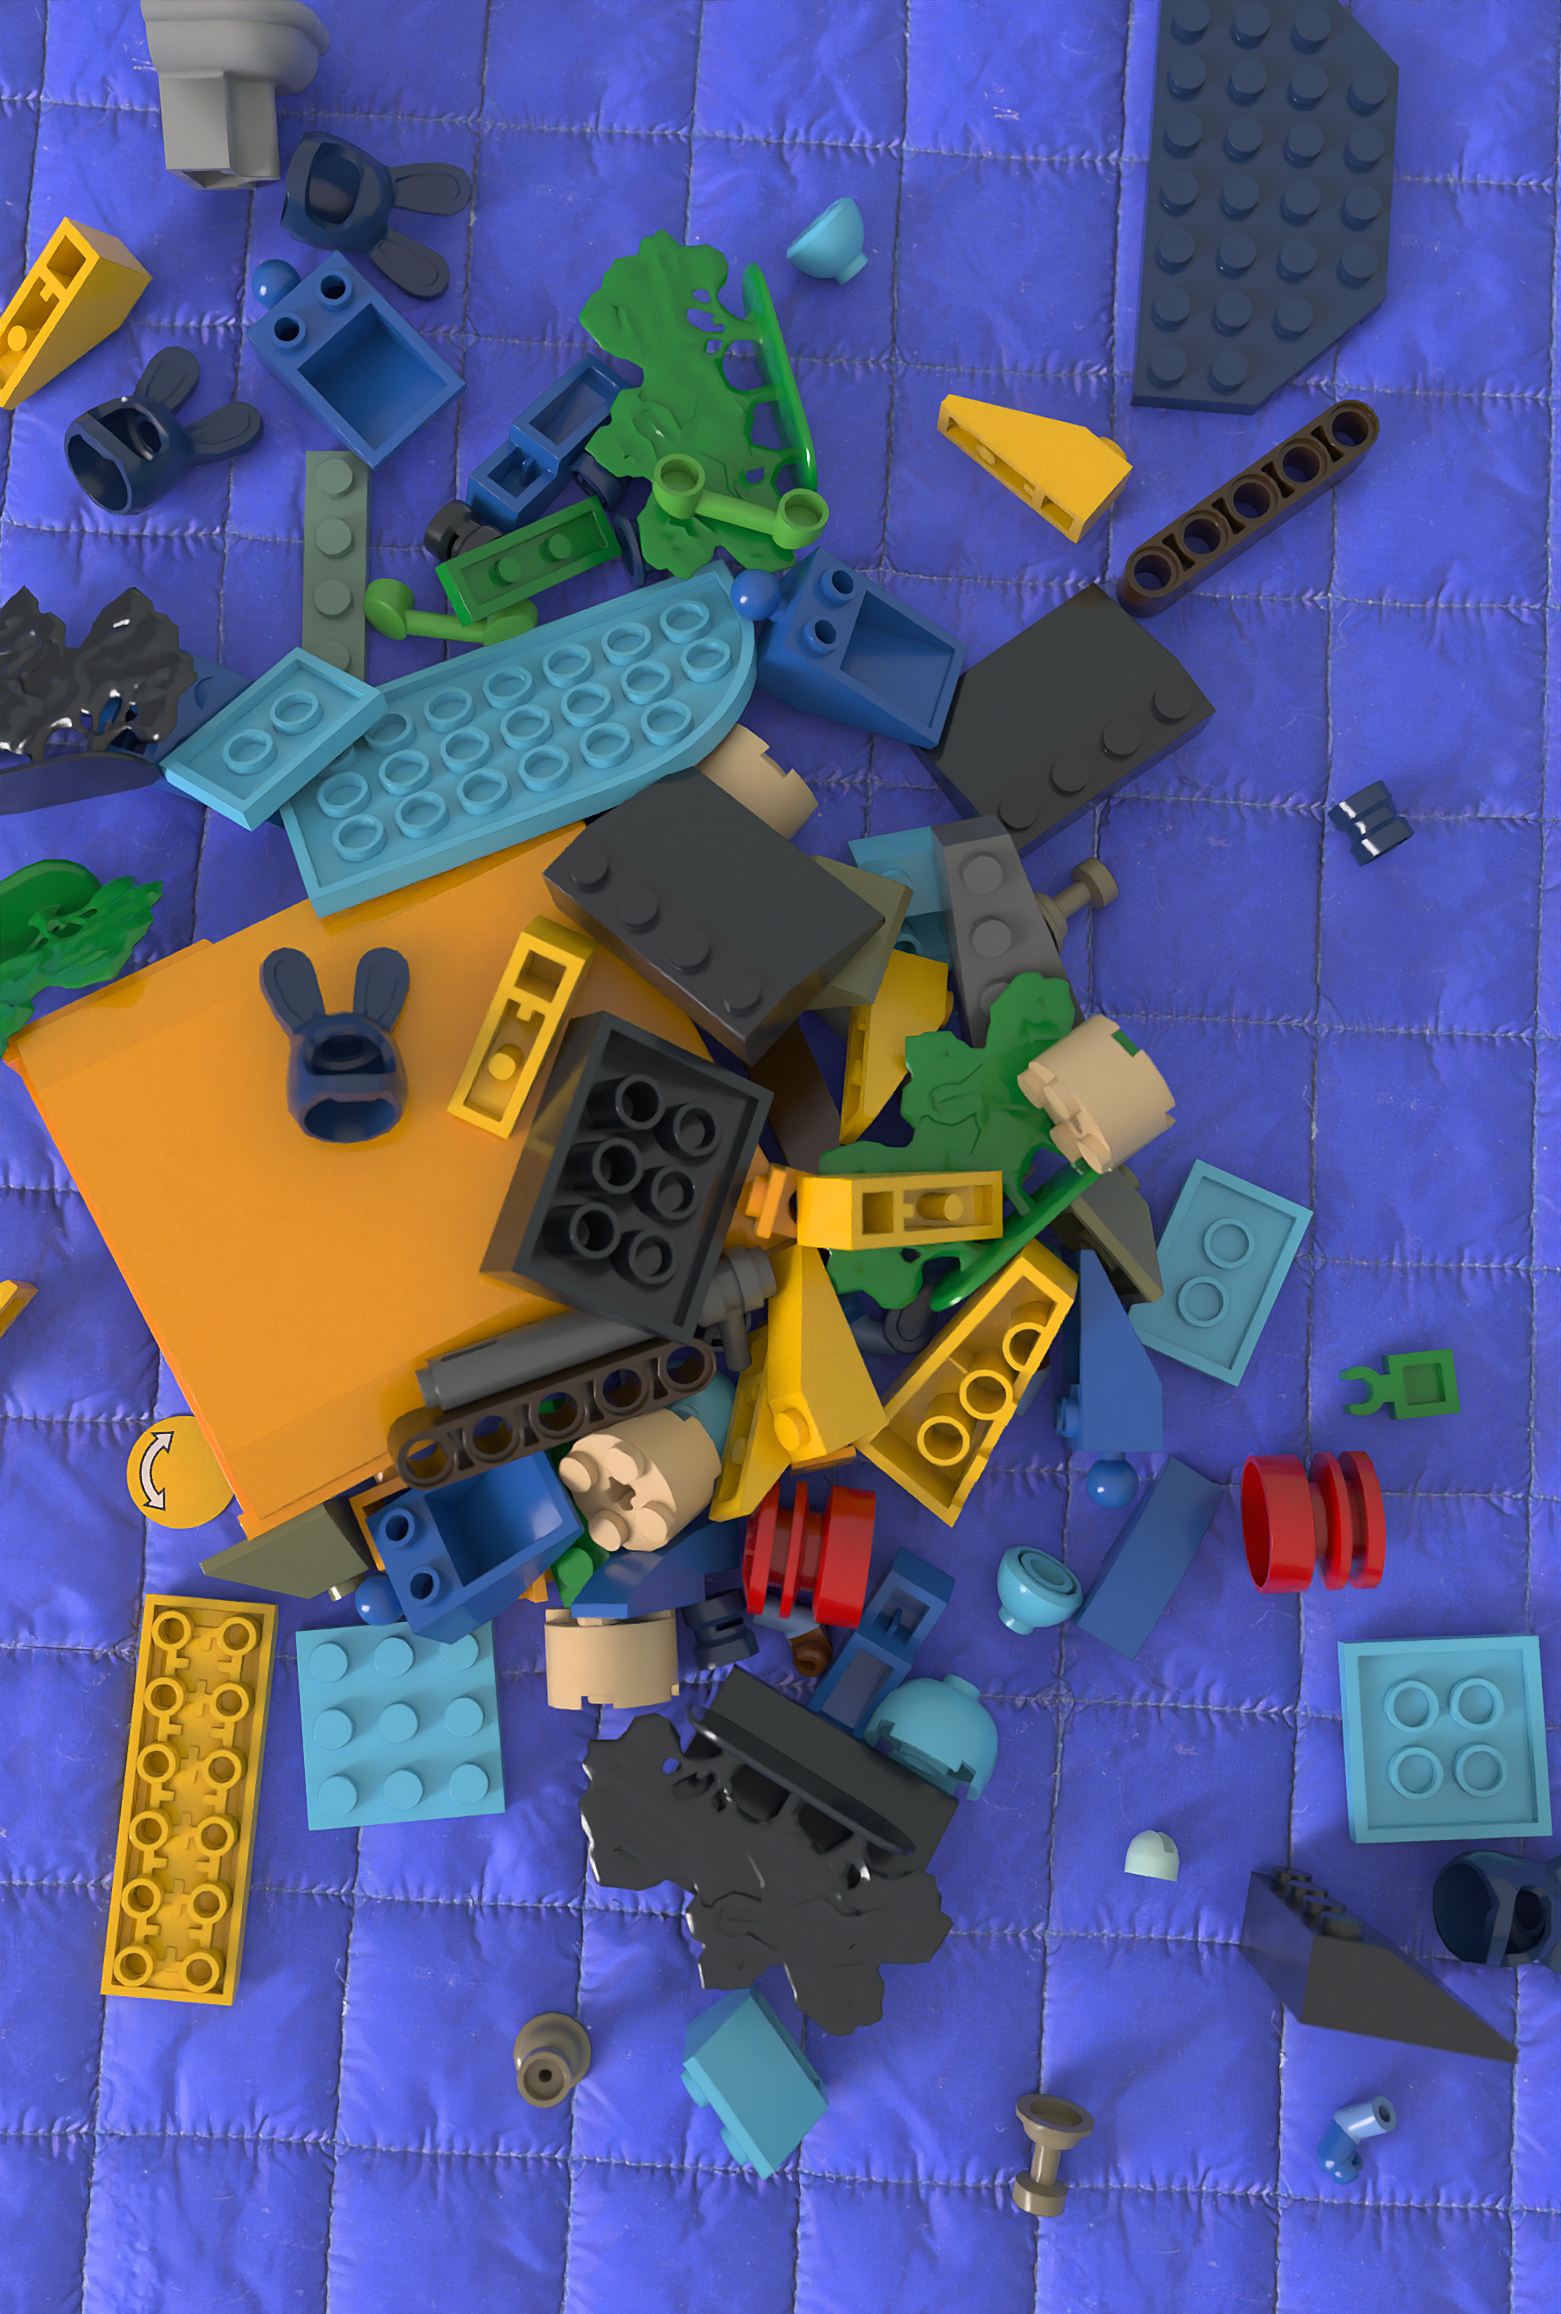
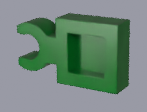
[1339,1348,1461,1420]

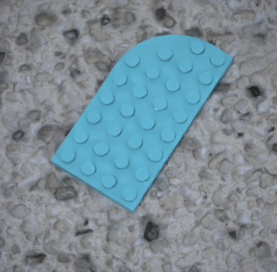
[279,559,758,919]

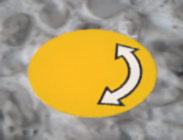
[127,1416,234,1529]

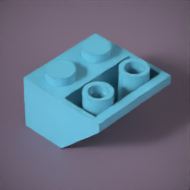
[847,823,951,970]
[681,1982,829,2180]

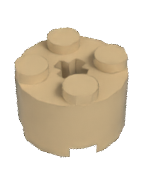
[694,723,818,841]
[1017,1015,1176,1174]
[559,1407,722,1552]
[545,1606,680,1710]

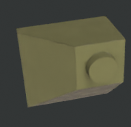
[1047,1163,1164,1305]
[199,1494,376,1602]

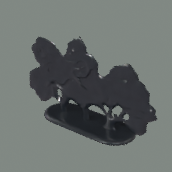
[0,585,198,815]
[577,1702,953,2037]

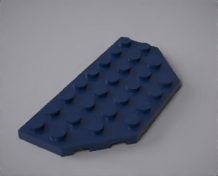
[1130,0,1399,415]

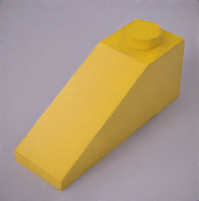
[0,217,152,411]
[936,394,1133,544]
[446,914,600,1140]
[839,949,954,1145]
[797,1170,1003,1250]
[767,1244,889,1463]
[708,1325,792,1522]

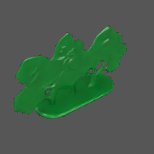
[578,229,818,580]
[0,859,164,1060]
[818,972,1139,1312]

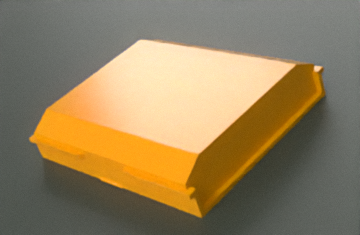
[2,819,798,1541]

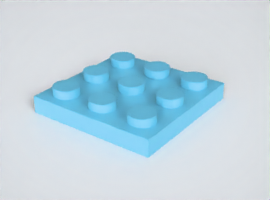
[296,1618,508,1831]
[1337,1633,1553,1844]

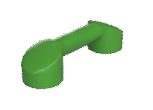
[652,453,829,550]
[362,578,539,647]

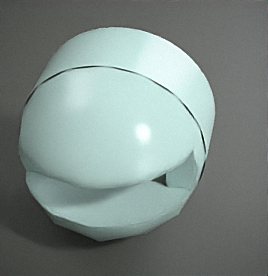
[1124,1830,1179,1882]

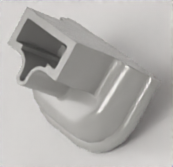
[140,0,331,190]

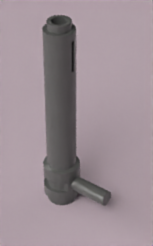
[415,1244,777,1412]

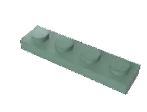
[302,451,372,684]

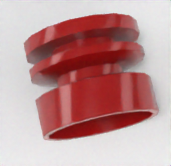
[1240,1450,1386,1594]
[741,1477,876,1629]

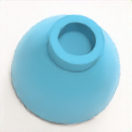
[787,197,869,286]
[997,1546,1084,1635]

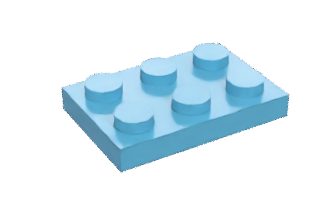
[159,647,390,832]
[1126,1159,1313,1387]

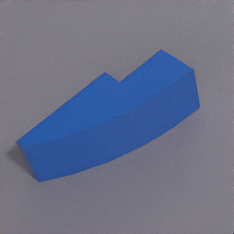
[465,352,635,534]
[1070,1455,1225,1662]
[571,1516,740,1618]
[805,1547,956,1741]

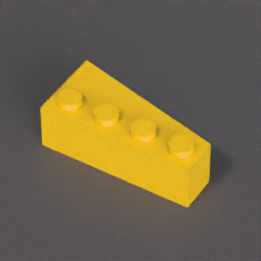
[851,1238,1079,1528]

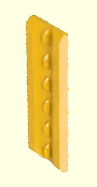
[100,1593,279,2006]

